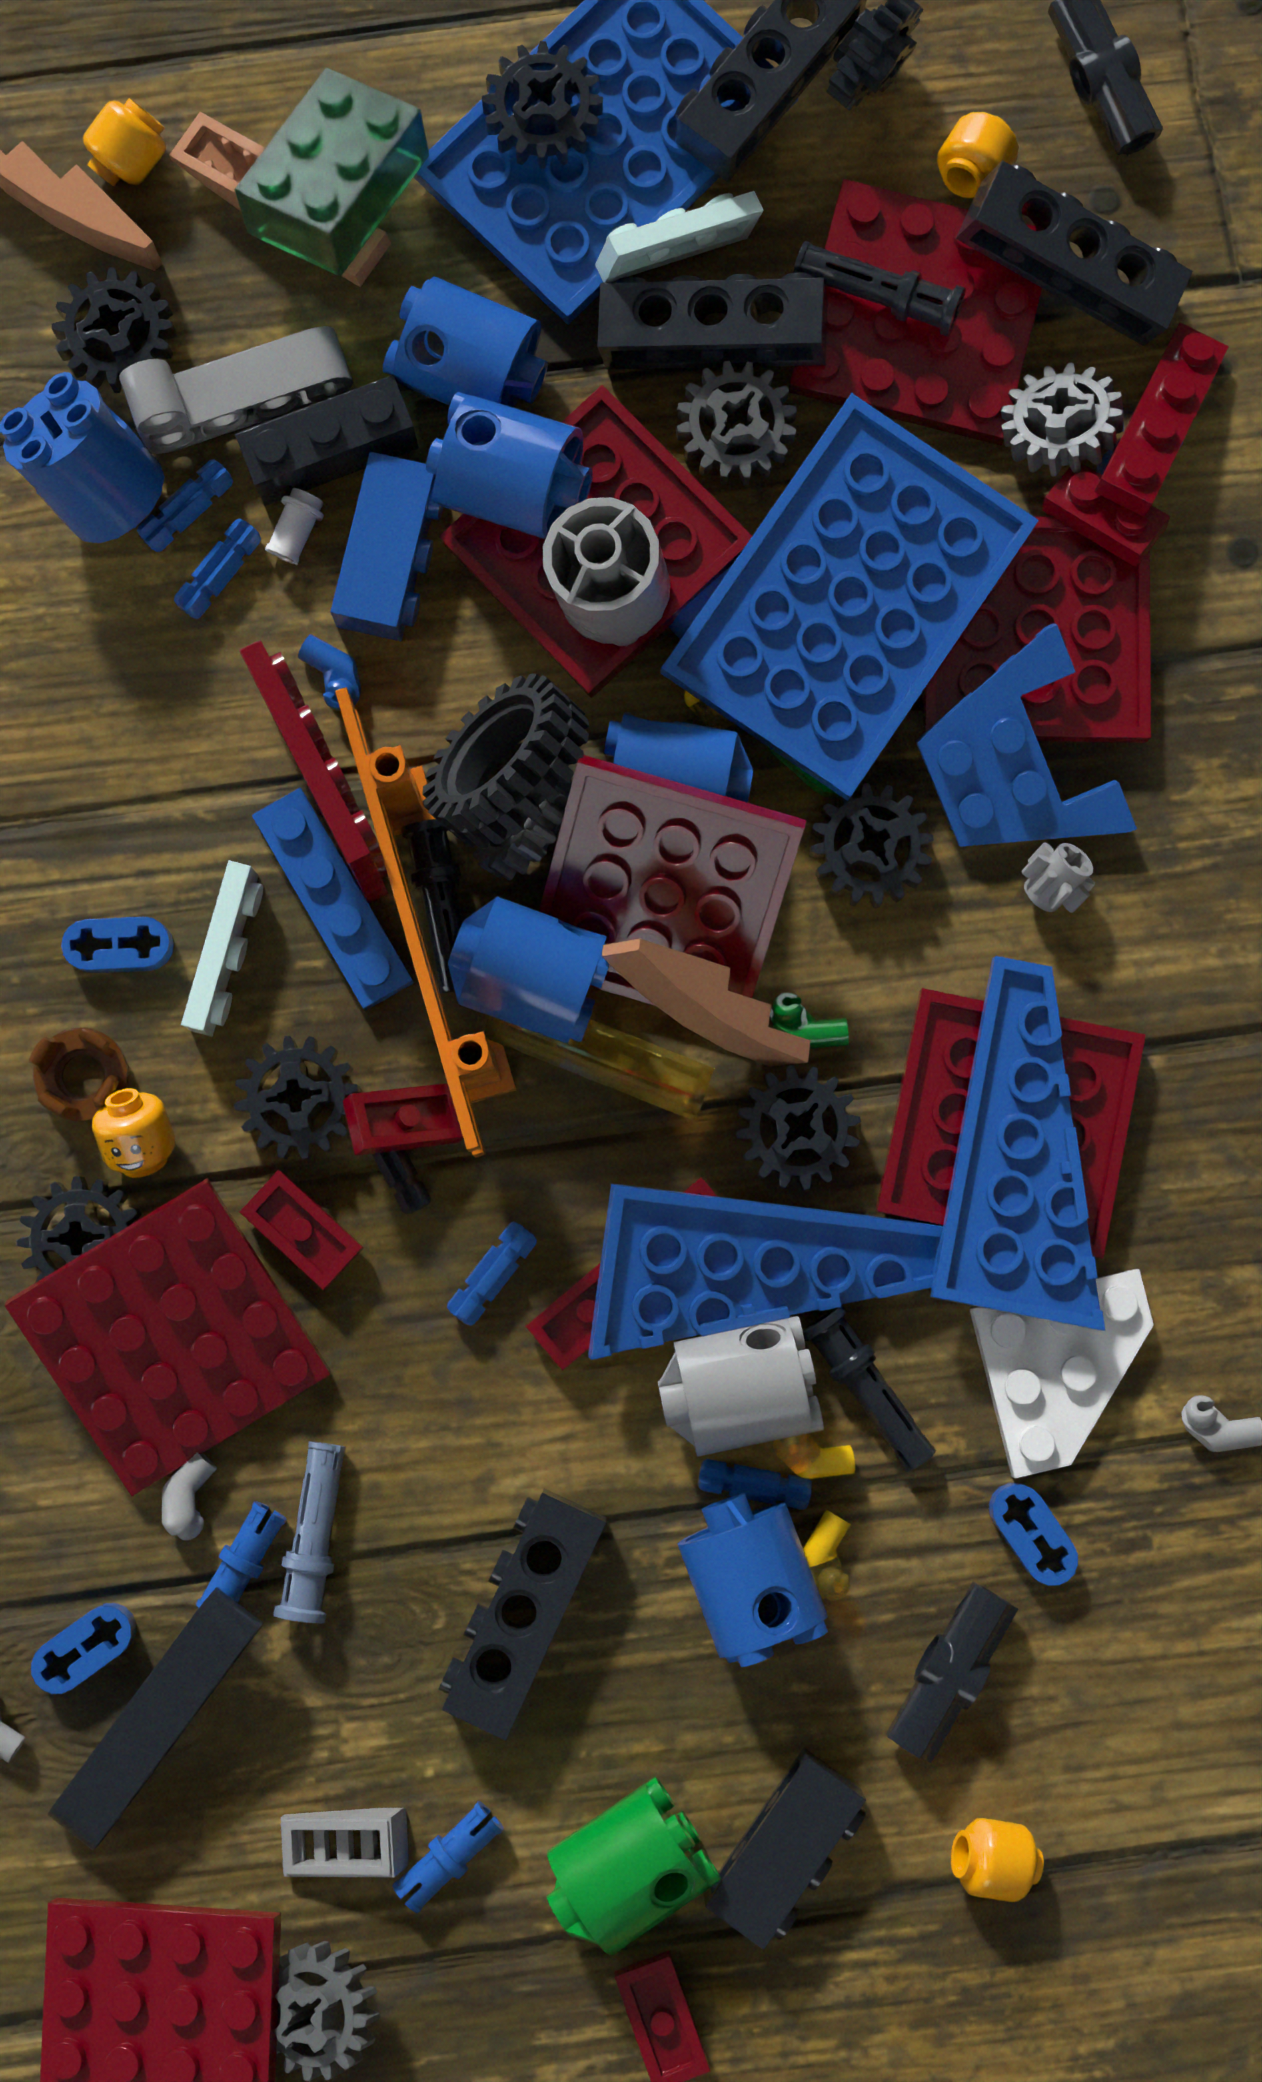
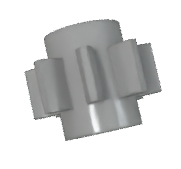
[1022,842,1095,913]

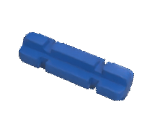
[137,459,233,552]
[174,518,261,619]
[447,1221,537,1326]
[698,1459,812,1510]

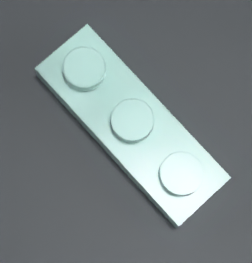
[595,191,764,283]
[181,860,263,1037]

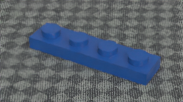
[252,787,414,1011]

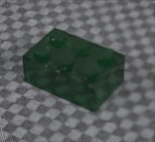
[234,67,429,277]

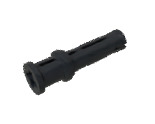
[793,241,966,337]
[401,819,462,994]
[803,1305,937,1472]

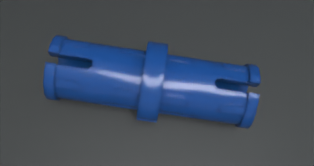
[196,1501,287,1608]
[392,1801,504,1913]

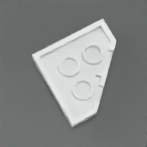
[970,1269,1154,1478]

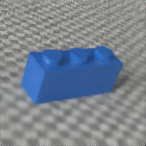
[330,452,444,642]

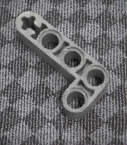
[119,326,353,454]

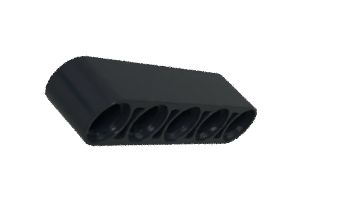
[47,1587,264,1851]

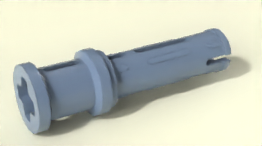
[273,1441,346,1623]

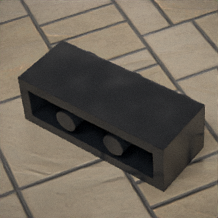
[235,375,419,506]
[703,1748,867,1950]

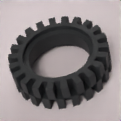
[422,674,589,848]

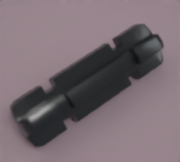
[372,1150,431,1215]

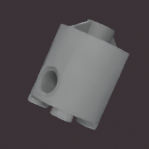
[543,497,671,646]
[657,1316,824,1457]

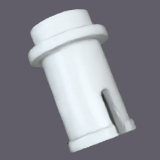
[265,488,324,565]

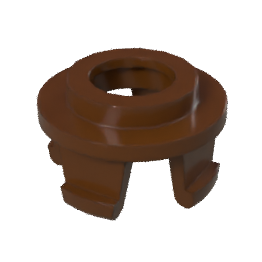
[29,1027,128,1122]

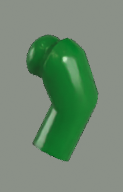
[770,992,849,1049]

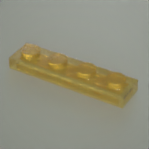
[483,1016,714,1121]

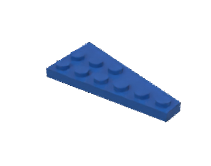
[930,956,1105,1331]
[588,1184,943,1360]

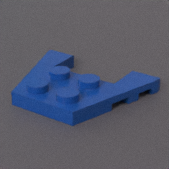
[915,623,1137,847]

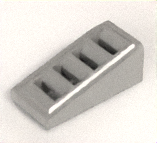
[281,1808,409,1877]

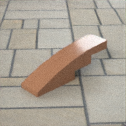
[169,112,391,287]
[0,141,163,271]
[602,938,811,1067]

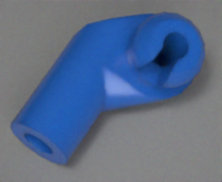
[298,634,361,711]

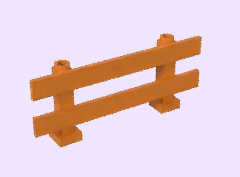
[335,687,516,1158]

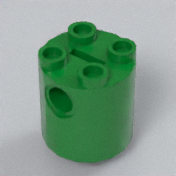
[547,1776,721,1956]

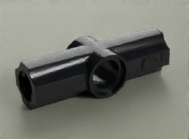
[1048,0,1163,156]
[886,1581,1019,1763]

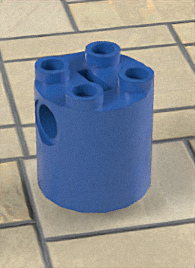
[383,276,548,408]
[0,372,165,543]
[426,392,593,539]
[604,712,753,803]
[448,897,610,1044]
[677,1493,828,1667]

